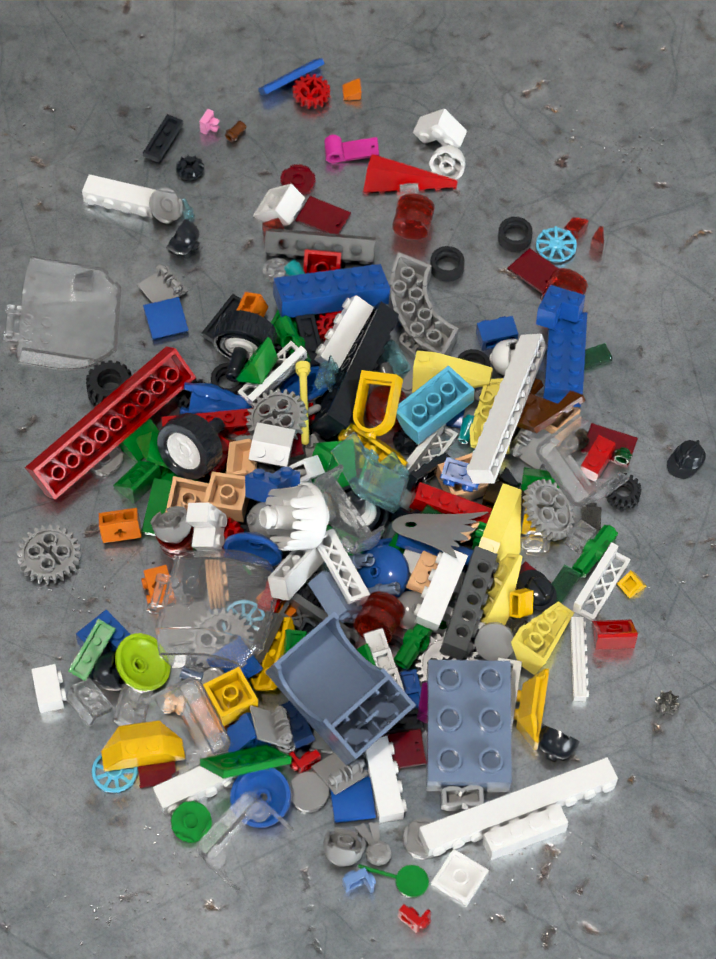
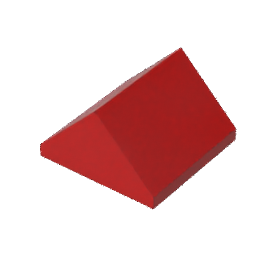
[303,249,341,274]
[592,619,638,650]

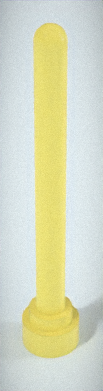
[295,361,311,445]

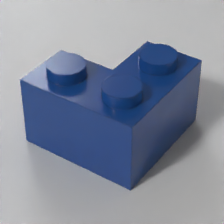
[536,285,585,330]
[245,467,300,502]
[76,609,131,651]
[221,712,272,752]

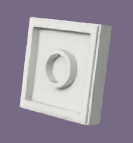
[431,849,489,906]

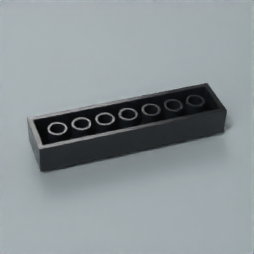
[309,301,399,440]

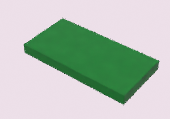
[200,744,292,778]

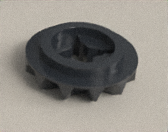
[176,155,204,180]
[393,427,418,454]

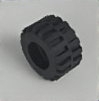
[86,360,132,406]

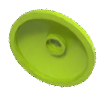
[115,633,171,692]

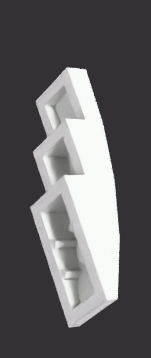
[363,628,405,692]

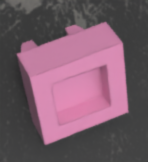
[199,109,220,135]

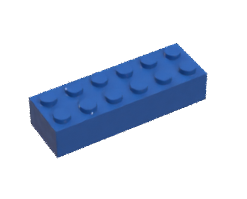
[273,264,390,318]
[543,312,587,407]

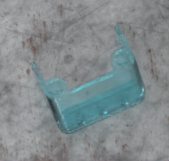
[331,432,409,513]

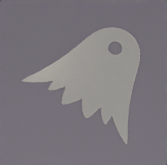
[392,512,488,558]

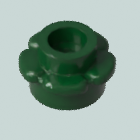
[614,447,633,464]

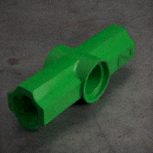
[275,316,311,365]
[572,524,618,578]
[394,623,433,670]

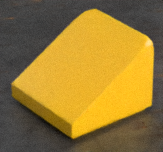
[617,570,647,598]

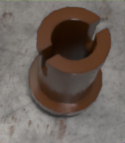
[225,120,247,142]

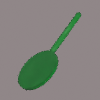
[358,864,429,898]

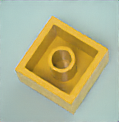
[203,667,258,727]

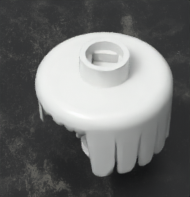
[259,482,329,551]

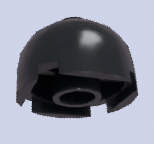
[166,219,200,255]
[93,651,128,691]
[538,725,580,761]

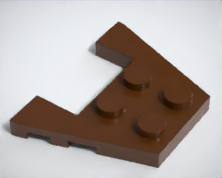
[517,378,585,434]

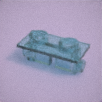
[382,339,412,376]
[314,355,339,392]

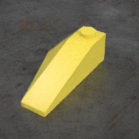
[412,351,493,393]
[470,378,510,454]
[478,483,522,563]
[469,553,523,626]
[511,601,574,675]

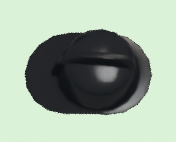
[667,440,706,479]
[516,570,557,610]

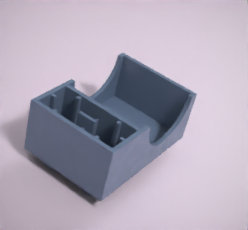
[265,611,416,765]
[426,660,512,792]

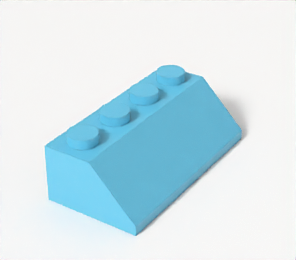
[396,365,475,445]

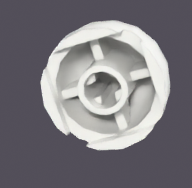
[429,145,466,180]
[490,339,518,376]

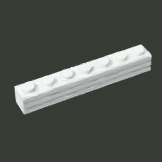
[570,617,589,702]

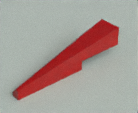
[363,154,458,194]

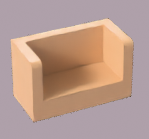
[226,439,257,476]

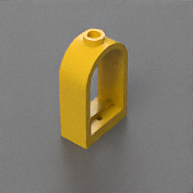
[353,370,403,439]

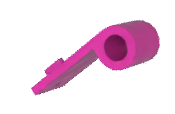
[324,134,379,163]

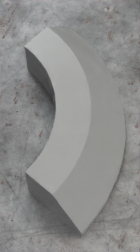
[390,252,459,355]

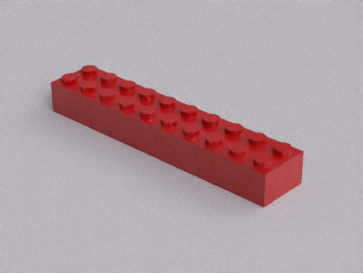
[24,346,196,500]

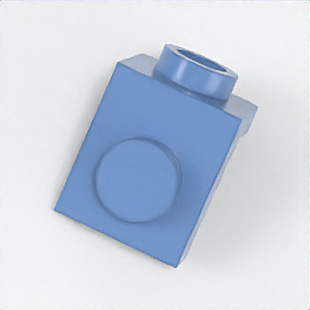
[342,868,376,893]

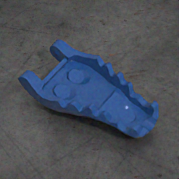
[180,382,252,414]

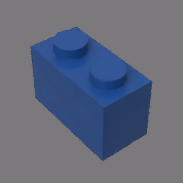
[476,316,519,351]

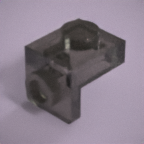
[581,502,602,530]

